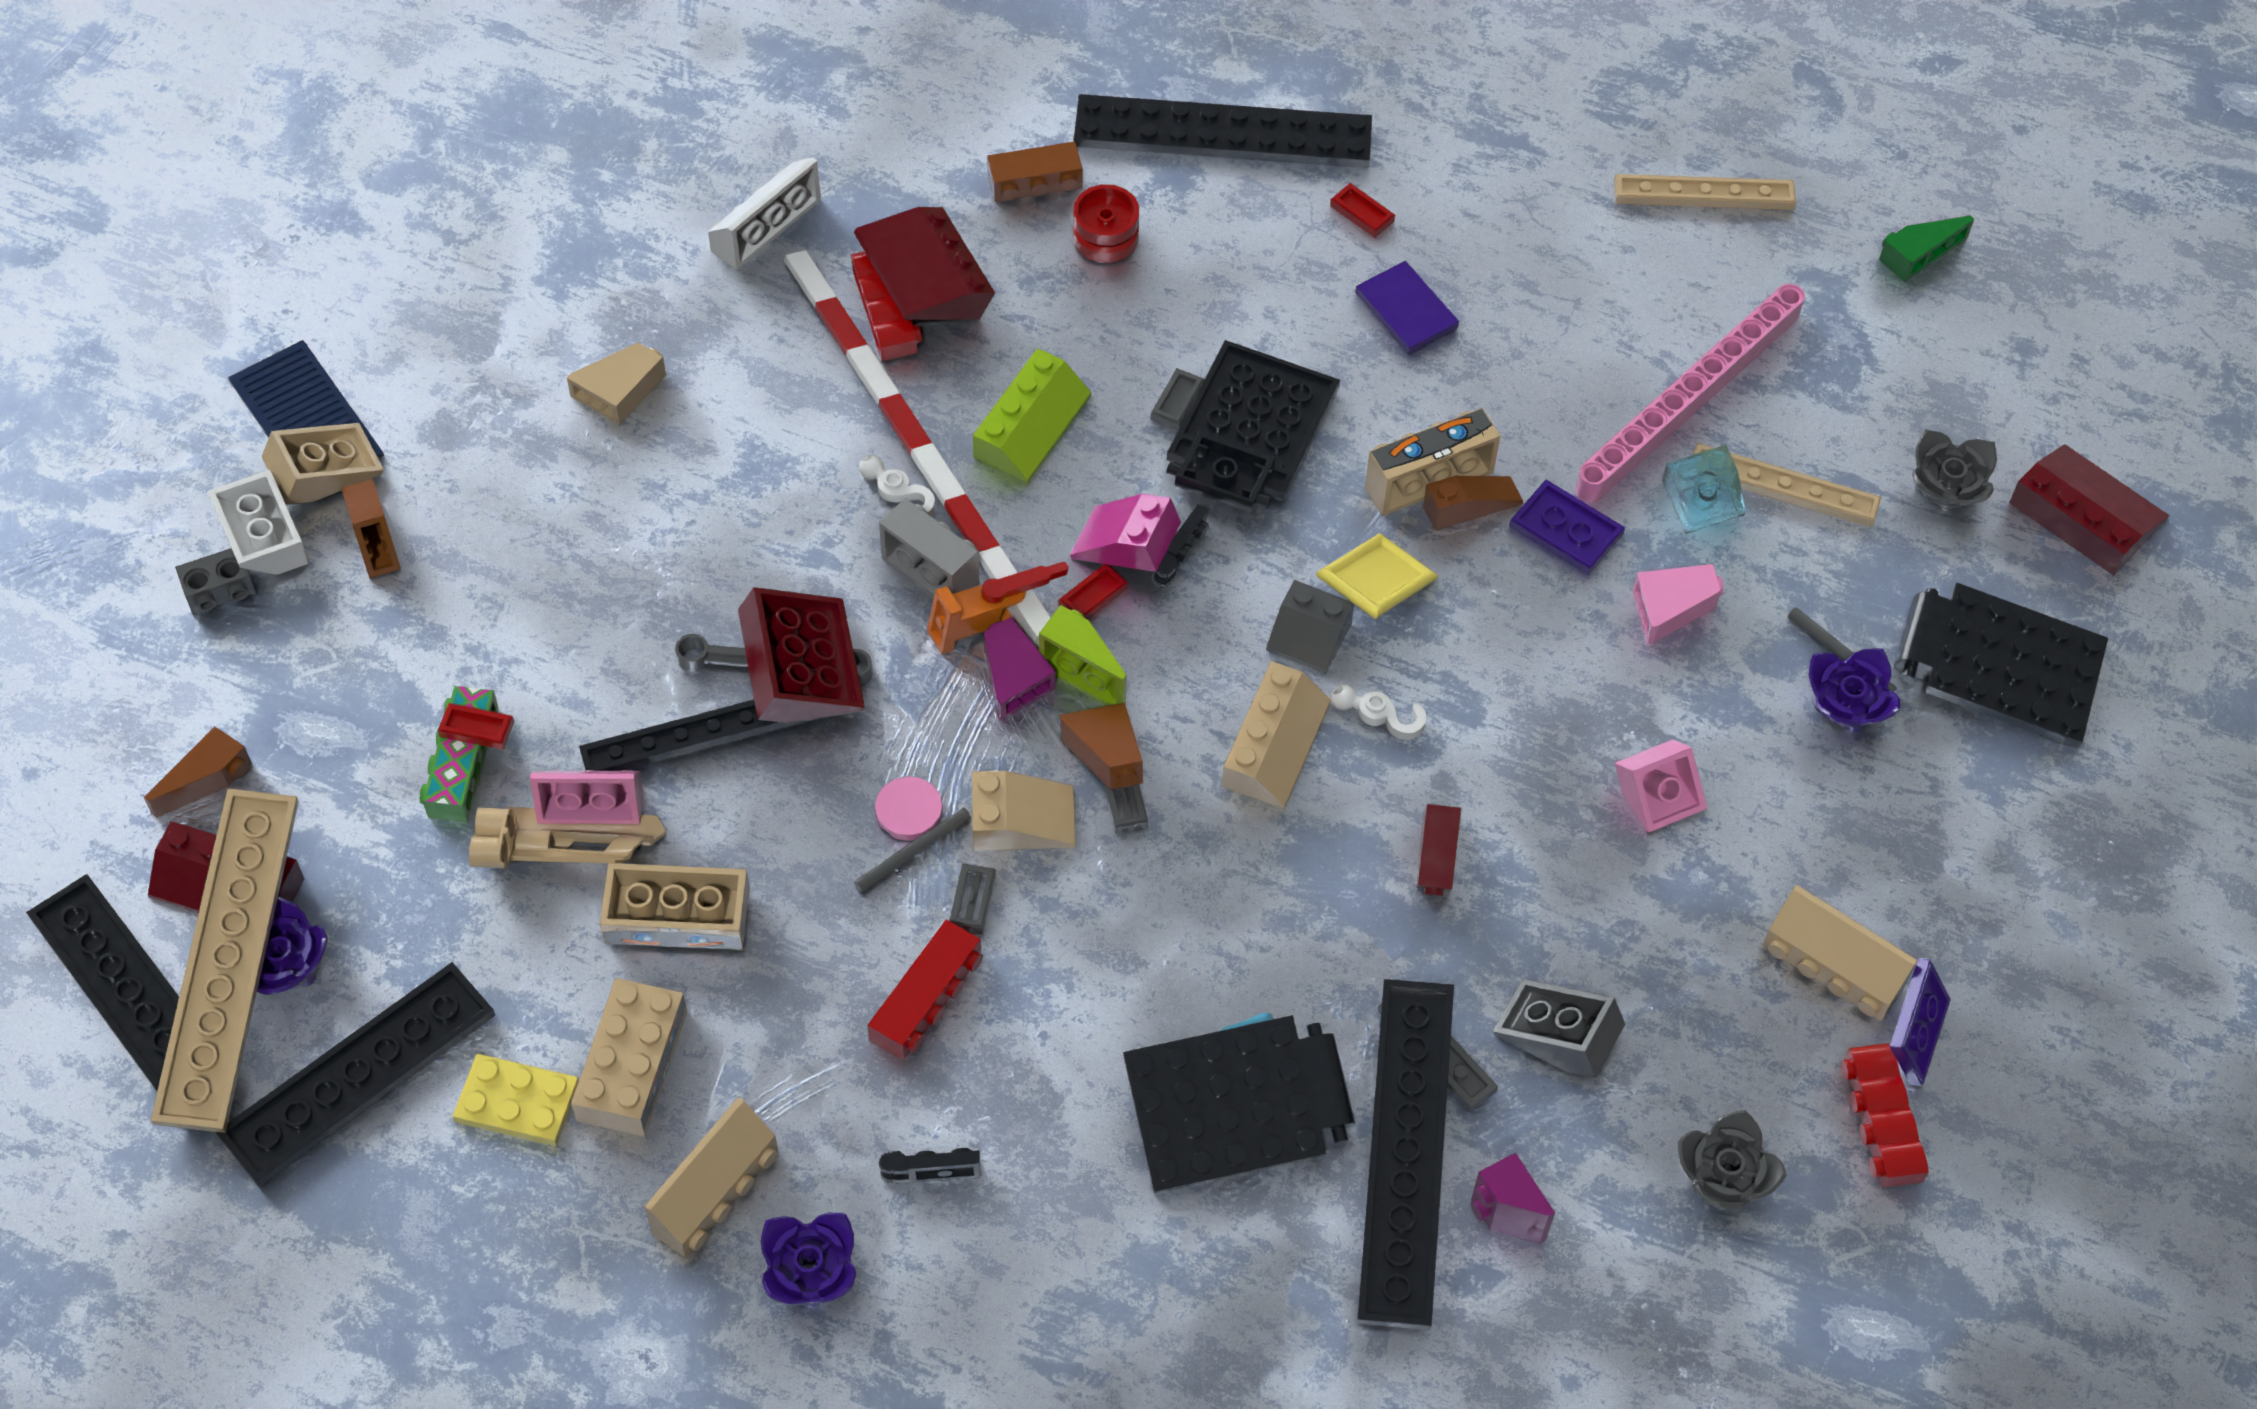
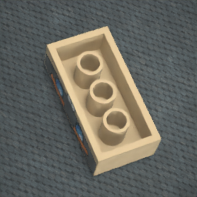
[1365,408,1501,516]
[599,863,750,950]
[571,978,687,1137]

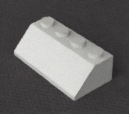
[708,157,821,270]

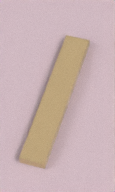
[1614,174,1796,210]
[1688,443,1881,527]

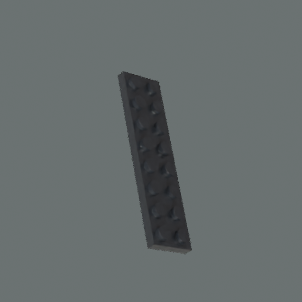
[26,874,179,1092]
[216,962,495,1187]

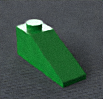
[1879,215,1974,282]

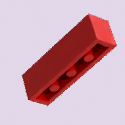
[867,919,983,1061]

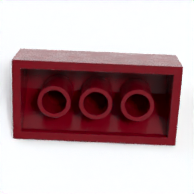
[147,821,305,913]

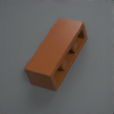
[987,141,1083,202]

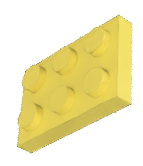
[452,1053,579,1147]

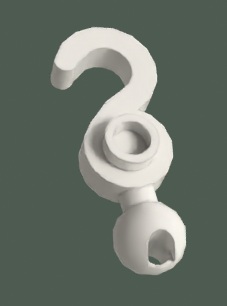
[859,455,935,516]
[1331,684,1427,740]

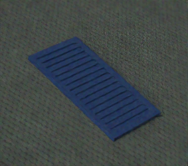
[227,340,384,459]

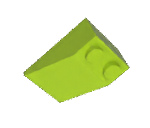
[1039,605,1127,706]

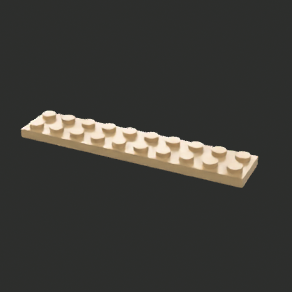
[151,788,299,1133]

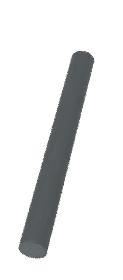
[1788,607,1897,692]
[854,807,971,893]

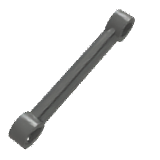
[675,634,873,686]

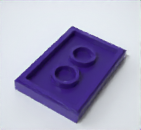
[1355,260,1459,354]
[1509,479,1625,575]
[1890,958,1951,1086]

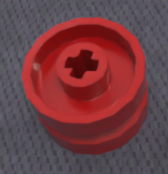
[1073,184,1139,263]

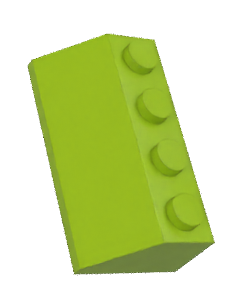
[973,348,1091,484]

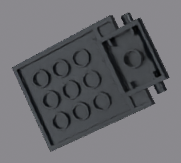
[1166,340,1340,514]
[1894,582,2108,749]
[1123,1015,1355,1194]

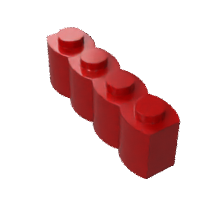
[851,251,922,361]
[1841,1043,1929,1188]

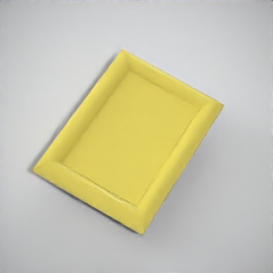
[1316,533,1438,619]

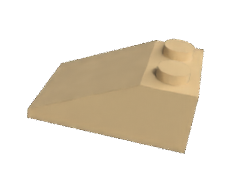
[261,423,384,505]
[972,771,1075,851]

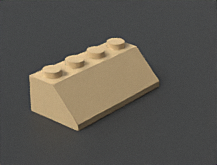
[1222,661,1331,809]
[1762,885,1918,1021]
[644,1097,778,1259]

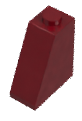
[1416,804,1461,897]

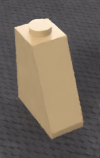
[567,342,666,425]

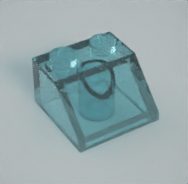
[1662,445,1746,534]

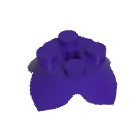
[1808,648,1900,732]
[257,897,328,995]
[760,1212,856,1307]

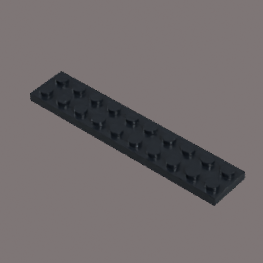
[1073,94,1372,168]
[1357,979,1454,1330]

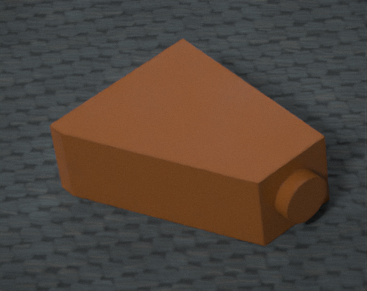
[341,479,401,579]
[1060,703,1143,789]

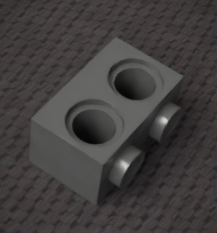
[175,548,256,615]

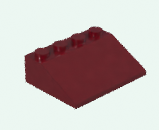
[853,207,995,320]
[2009,444,2170,576]
[738,587,865,723]

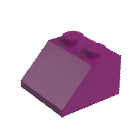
[1470,1153,1555,1244]

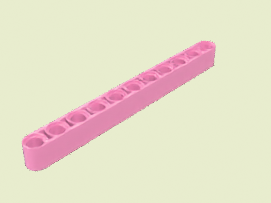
[1575,284,1805,503]

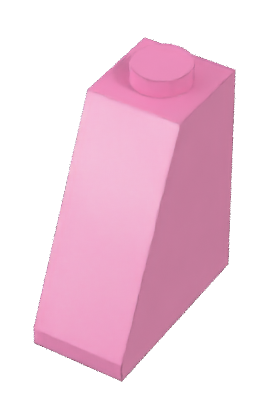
[1633,564,1723,644]

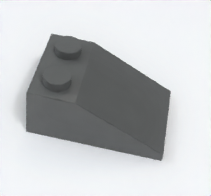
[1492,979,1625,1078]

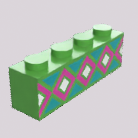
[419,686,499,822]

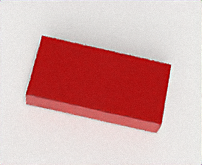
[1330,183,1395,238]
[1058,564,1128,620]
[438,703,514,750]

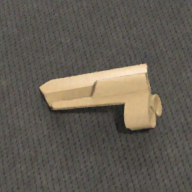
[469,807,666,869]

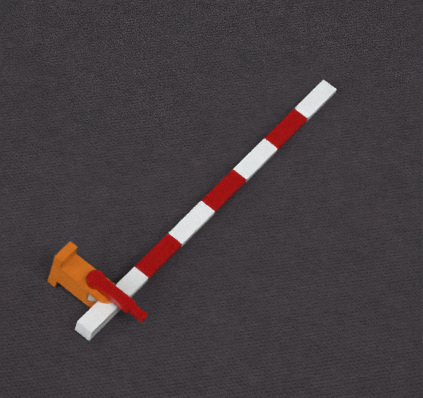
[784,250,1069,655]

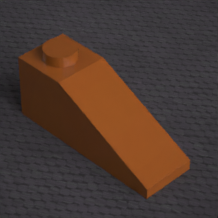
[1423,475,1523,531]
[143,726,252,818]

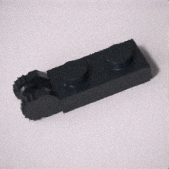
[1152,504,1209,589]
[878,1148,982,1184]

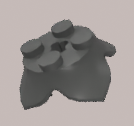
[1912,429,1997,512]
[1677,1110,1787,1210]

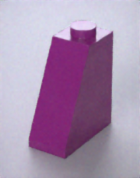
[984,617,1056,721]

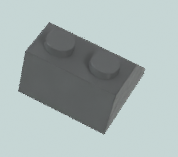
[1266,580,1354,674]

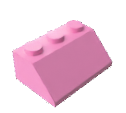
[530,770,643,824]

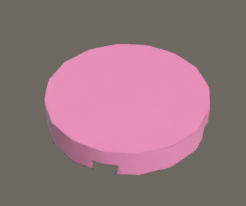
[875,776,943,841]

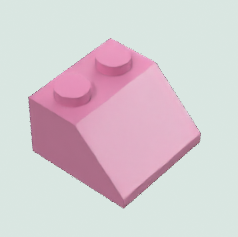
[1615,739,1707,833]

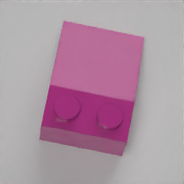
[1070,494,1181,572]

